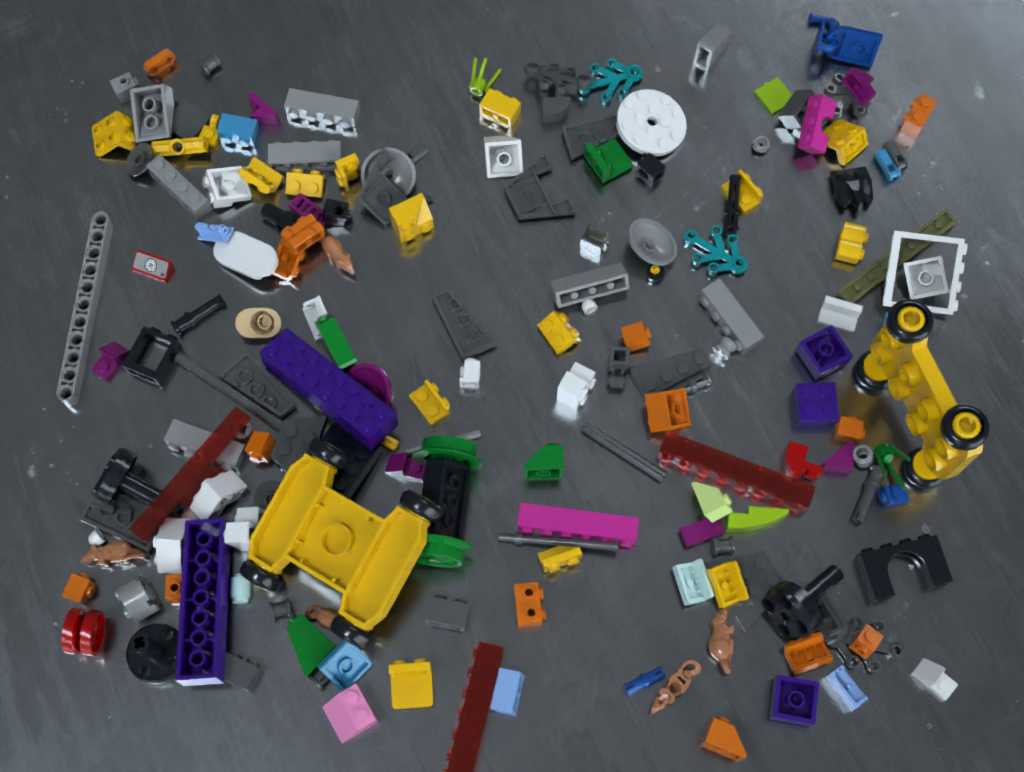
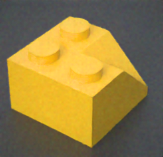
[389,193,434,242]

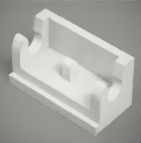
[302,295,327,342]

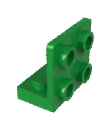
[584,138,633,183]

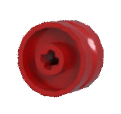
[61,608,106,656]

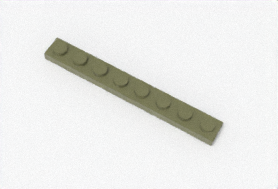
[836,208,958,303]

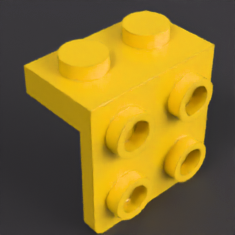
[92,111,137,157]
[389,659,433,710]

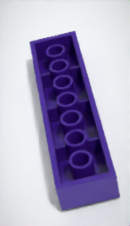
[259,328,398,450]
[175,518,231,686]

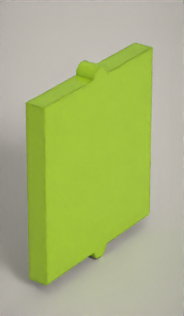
[754,77,792,115]

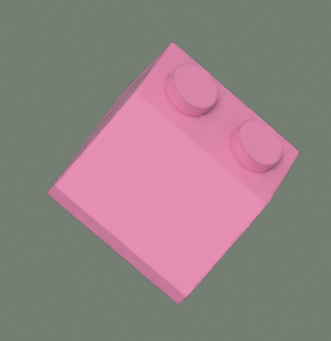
[322,683,378,744]

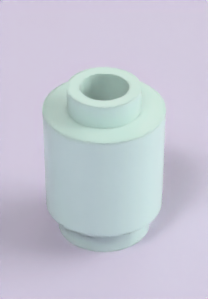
[230,573,251,604]

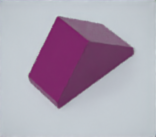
[821,439,854,474]

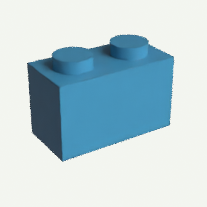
[216,113,260,147]

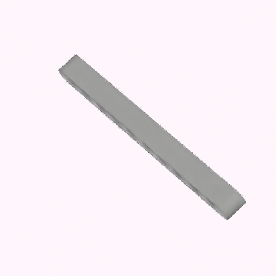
[57,211,113,407]

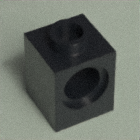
[636,153,666,186]
[321,198,351,227]

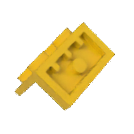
[823,119,869,166]

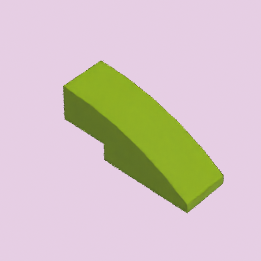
[726,506,789,533]

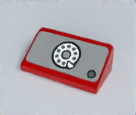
[131,250,174,282]

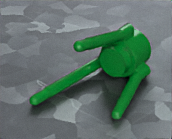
[873,443,911,490]

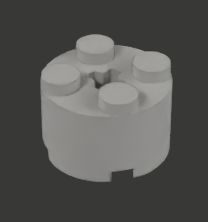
[114,574,161,622]

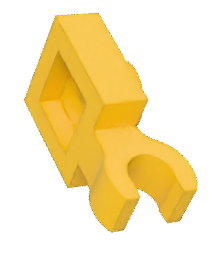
[199,114,220,148]

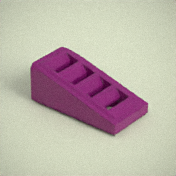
[289,193,325,226]

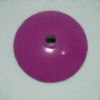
[346,363,392,406]

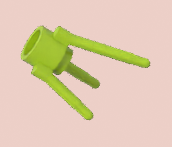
[469,57,502,96]

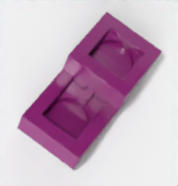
[679,518,726,547]

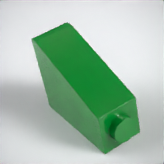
[314,314,357,369]
[286,613,336,678]

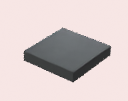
[172,99,211,139]

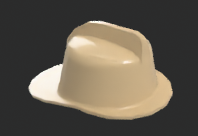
[235,308,281,338]

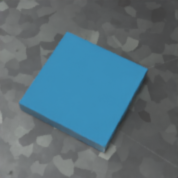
[317,640,373,691]

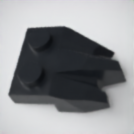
[830,167,873,211]

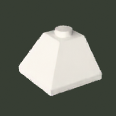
[484,136,523,178]
[903,256,949,299]

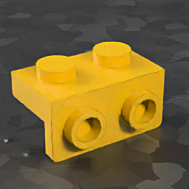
[238,157,284,194]
[285,168,326,198]
[537,311,581,355]
[538,546,582,573]
[706,560,749,608]

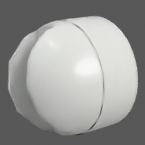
[582,299,598,315]
[88,529,106,546]

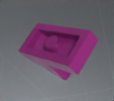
[842,67,877,107]
[248,92,280,125]
[91,341,130,382]
[385,453,426,482]

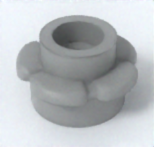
[752,136,770,153]

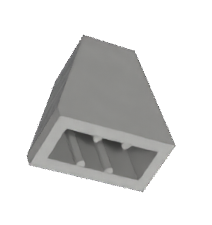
[693,23,732,71]

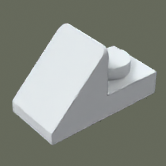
[911,658,958,701]

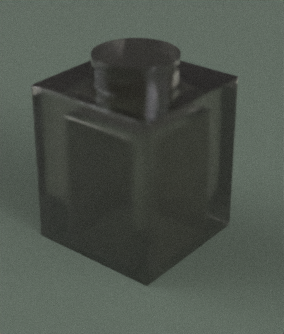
[580,225,610,256]

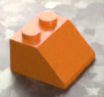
[645,388,691,433]
[700,716,747,762]

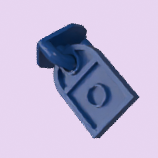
[808,13,883,68]

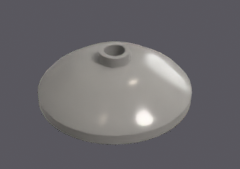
[361,147,416,196]
[628,218,677,266]

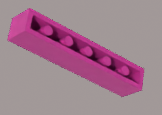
[517,503,639,547]

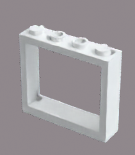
[882,231,967,315]

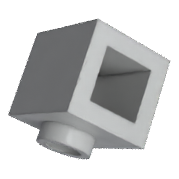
[110,72,140,104]

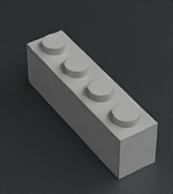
[284,88,360,128]
[268,140,343,171]
[146,154,212,221]
[550,262,630,308]
[699,278,764,355]
[163,419,247,471]

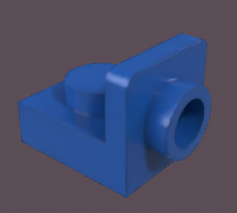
[878,483,910,508]

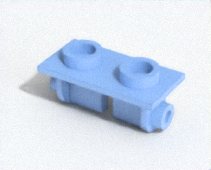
[195,222,234,243]

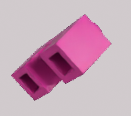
[797,94,837,155]

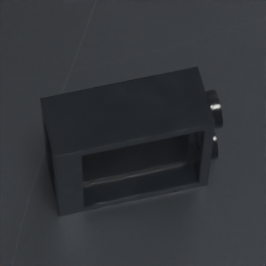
[122,326,182,386]

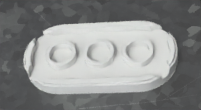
[213,231,279,280]

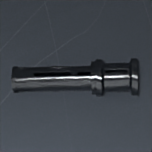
[723,174,741,232]
[170,294,226,336]

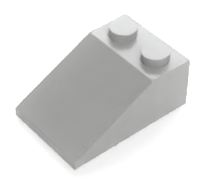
[130,84,174,143]

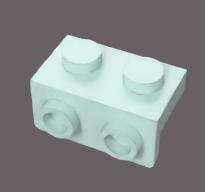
[672,558,714,606]

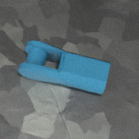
[874,149,901,182]

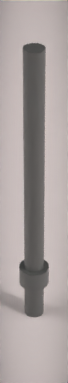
[499,532,619,551]

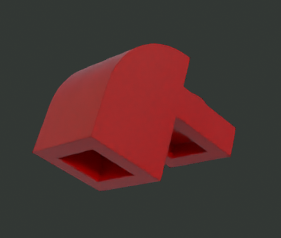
[783,441,824,480]

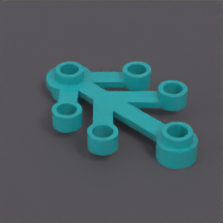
[577,59,643,105]
[683,225,748,275]

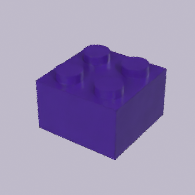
[795,325,853,381]
[792,382,839,427]
[769,675,819,727]

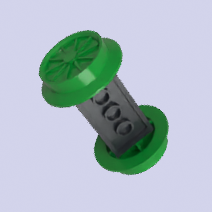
[412,435,483,567]

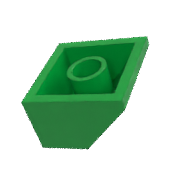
[523,443,564,480]

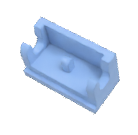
[825,665,869,711]
[490,668,525,716]

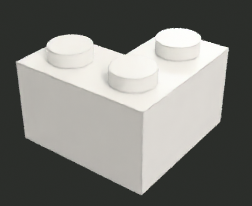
[557,362,597,410]
[189,470,247,519]
[223,507,265,551]
[153,518,190,574]

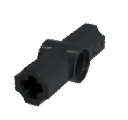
[260,202,299,232]

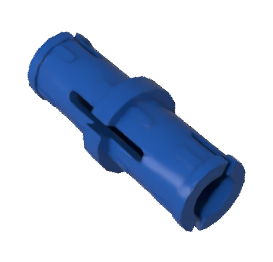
[623,666,666,696]

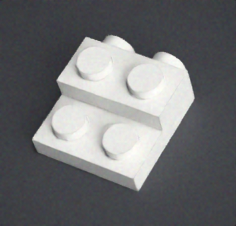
[202,166,252,208]

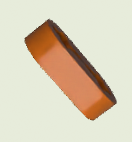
[143,49,176,77]

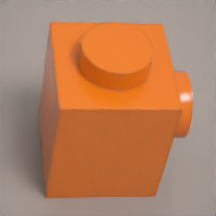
[621,321,652,352]
[834,416,866,445]
[244,430,276,463]
[61,572,96,606]
[165,574,182,605]
[849,624,884,660]

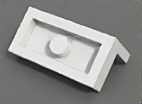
[817,295,863,333]

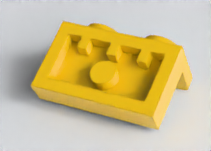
[334,153,361,191]
[721,169,763,215]
[409,379,450,427]

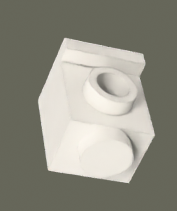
[459,358,481,389]

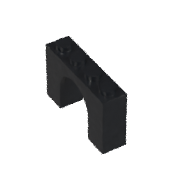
[856,534,953,604]

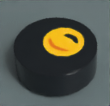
[646,264,665,283]

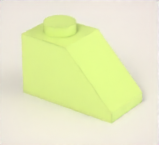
[691,482,733,523]

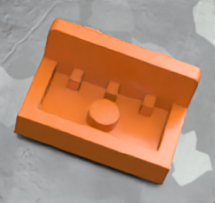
[272,239,306,281]
[784,632,833,675]

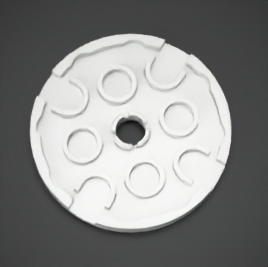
[616,89,687,157]

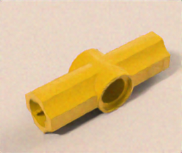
[151,136,208,157]

